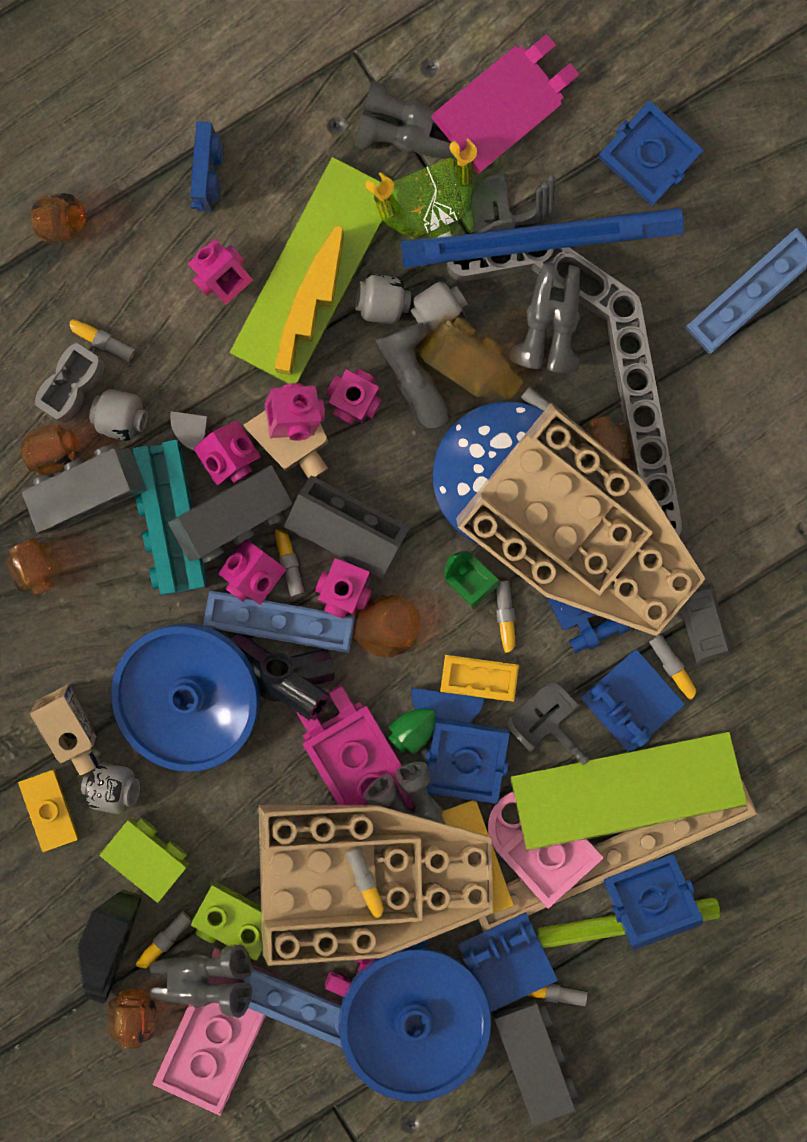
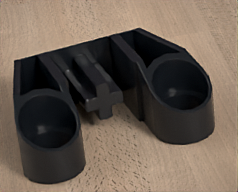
[78,890,142,1004]

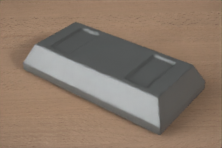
[681,583,733,664]

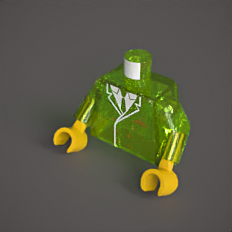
[365,138,477,239]

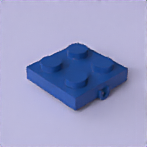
[598,100,704,207]
[190,121,224,213]
[425,718,510,804]
[604,854,703,950]

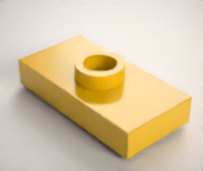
[440,655,519,702]
[18,769,80,852]

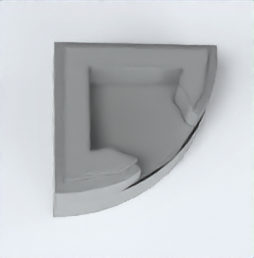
[170,411,208,452]

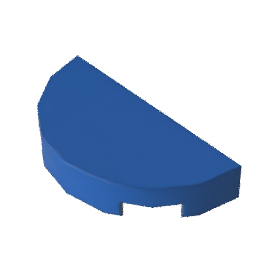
[411,688,485,723]

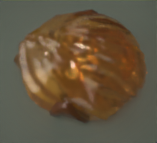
[353,595,421,658]

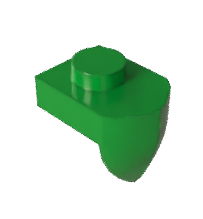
[444,551,500,610]
[388,709,435,755]

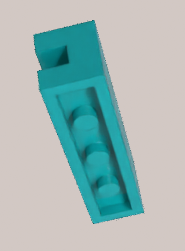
[133,440,208,596]

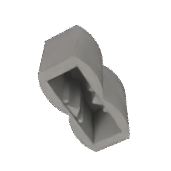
[35,343,105,424]

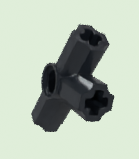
[231,634,335,721]

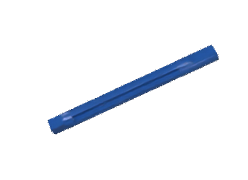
[401,208,684,268]

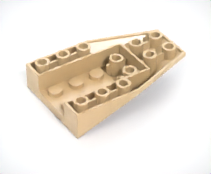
[456,403,705,636]
[259,805,493,966]

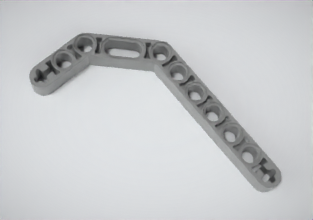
[447,247,682,536]

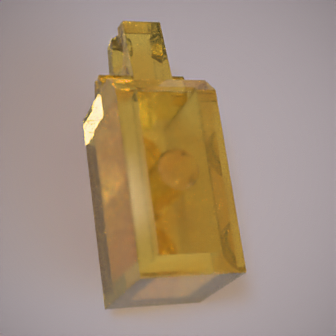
[417,315,523,399]

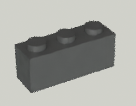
[22,444,147,533]
[167,465,293,563]
[284,475,410,579]
[493,998,579,1127]

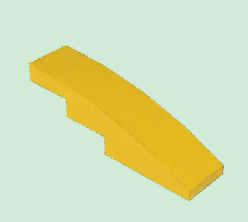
[275,226,344,375]

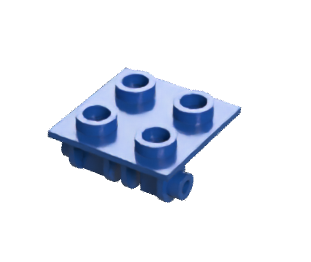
[581,649,685,752]
[458,912,558,1013]

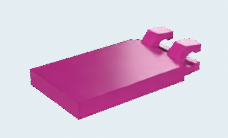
[430,34,579,175]
[296,684,414,809]

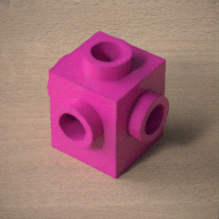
[188,239,253,305]
[326,369,382,425]
[265,383,325,441]
[193,420,261,485]
[218,540,287,605]
[315,558,372,619]

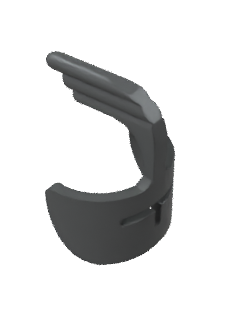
[471,173,555,233]
[507,682,589,765]

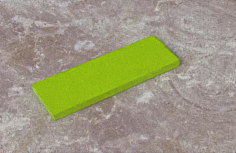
[229,157,398,384]
[510,732,747,852]

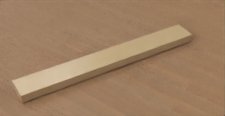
[479,780,757,931]

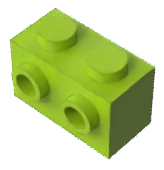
[99,817,190,903]
[190,881,262,961]

